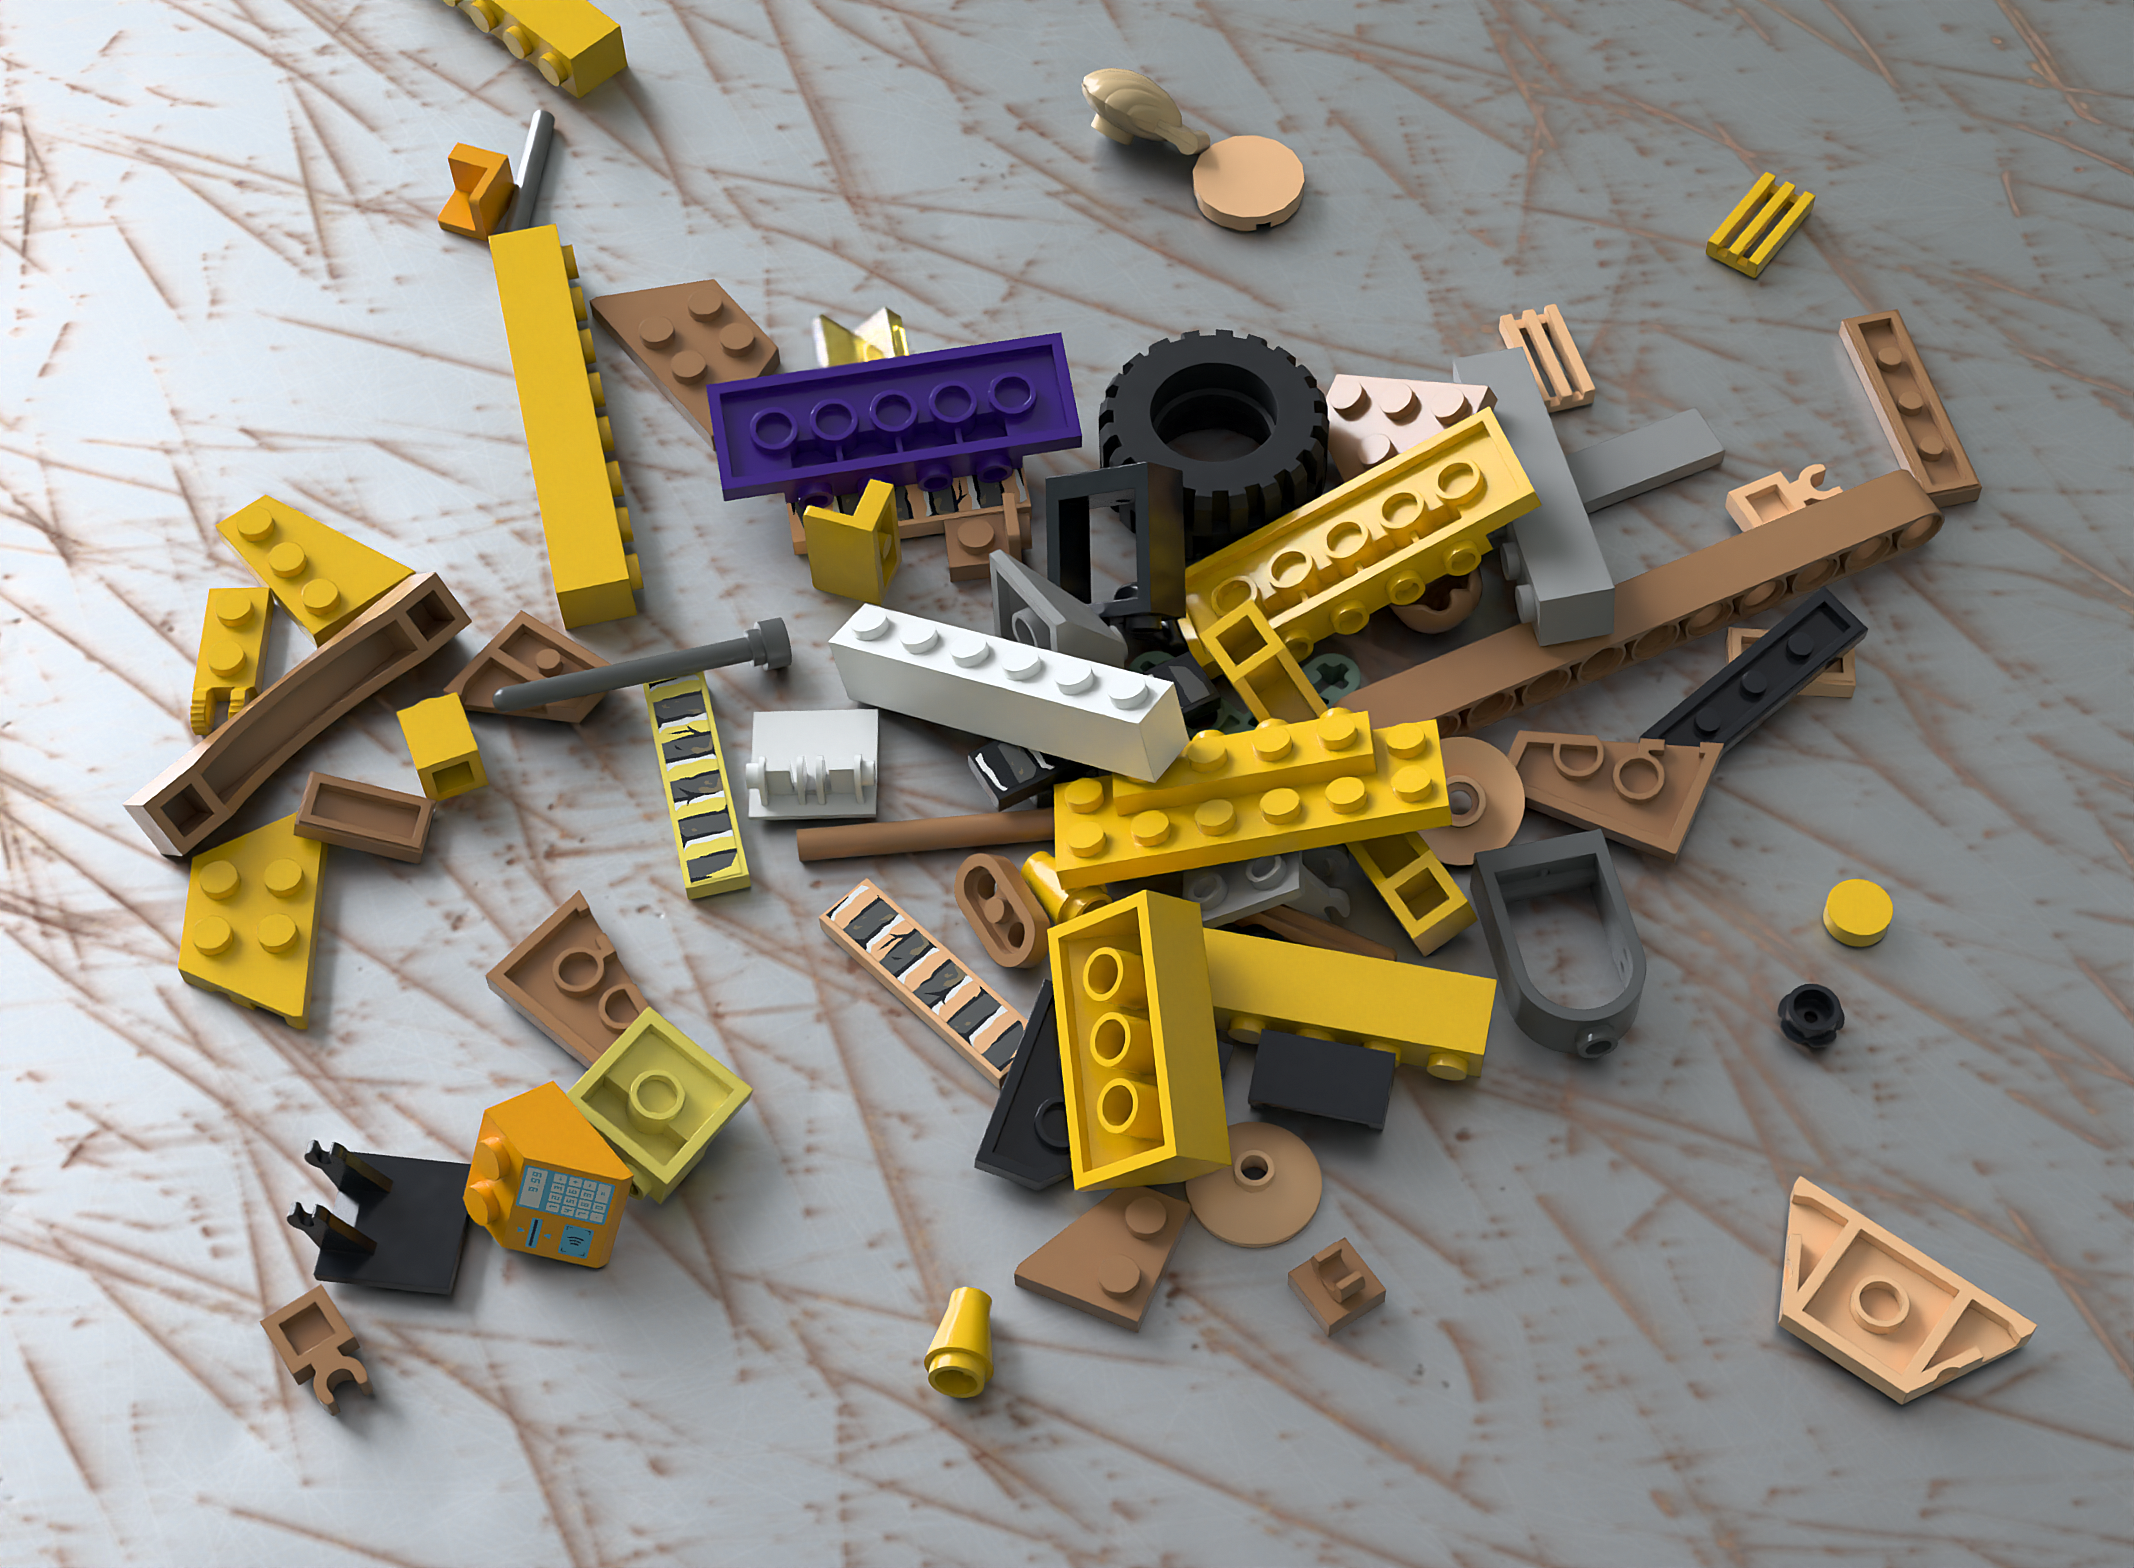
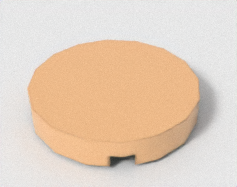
[1193,135,1305,231]

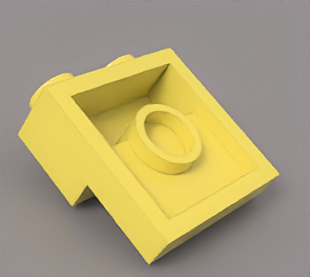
[565,1006,753,1205]

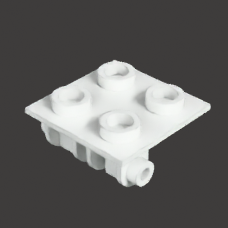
[746,709,879,820]

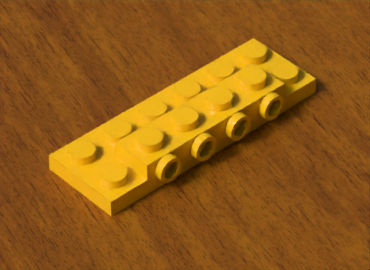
[1177,406,1542,680]
[1054,707,1453,890]

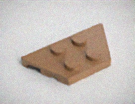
[589,279,780,451]

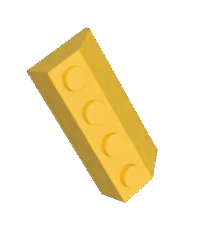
[1047,890,1232,1191]

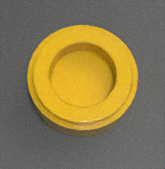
[1823,879,1893,947]

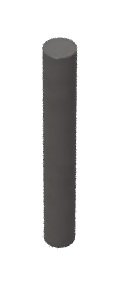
[503,110,555,233]

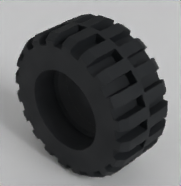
[1098,329,1330,560]

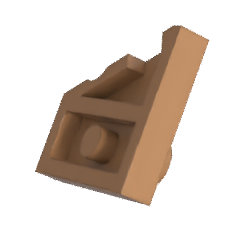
[443,610,612,723]
[1014,1186,1191,1333]

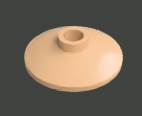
[1417,737,1525,866]
[1186,1122,1322,1248]

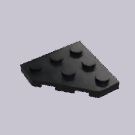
[974,979,1234,1191]

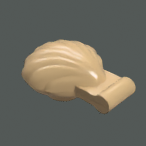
[1082,68,1211,155]

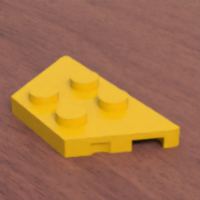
[178,811,328,1029]

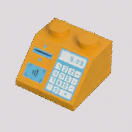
[463,1080,634,1269]

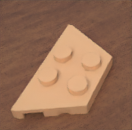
[1778,1176,2037,1405]

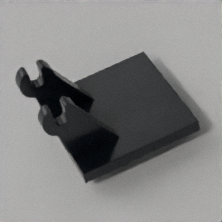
[287,1140,471,1295]

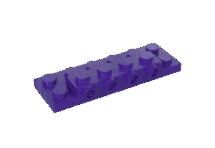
[706,332,1082,509]

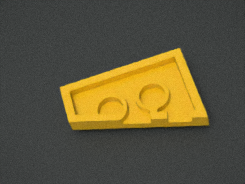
[215,494,416,649]

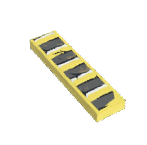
[643,671,751,900]

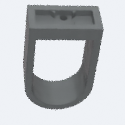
[1470,829,1646,1058]

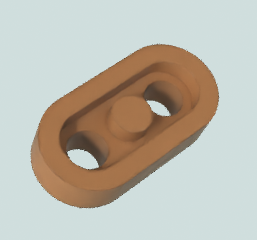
[954,853,1051,969]

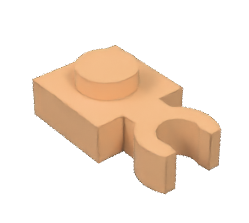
[1725,464,1843,532]

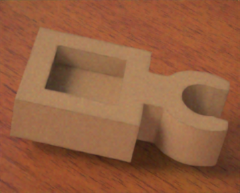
[260,1284,373,1416]

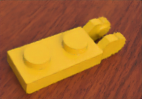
[190,587,275,735]

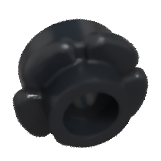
[1777,984,1845,1048]

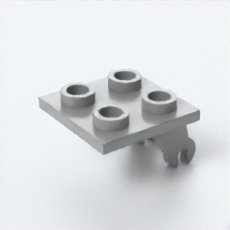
[1182,843,1350,929]

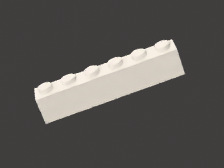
[828,604,1189,783]

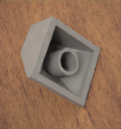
[989,549,1128,670]

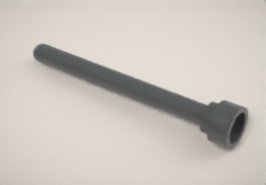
[492,617,792,712]

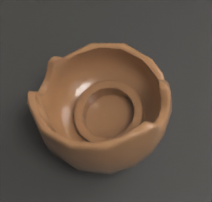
[1387,566,1483,635]

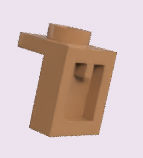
[943,492,1032,582]

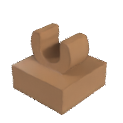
[1288,1237,1386,1337]

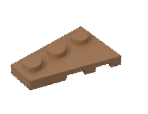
[1507,730,1724,864]

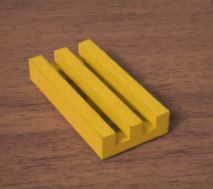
[1705,172,1816,278]

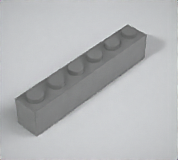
[1453,346,1615,646]

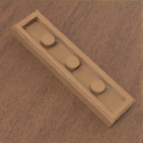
[1839,309,1982,508]

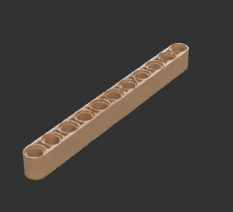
[1330,469,1945,740]

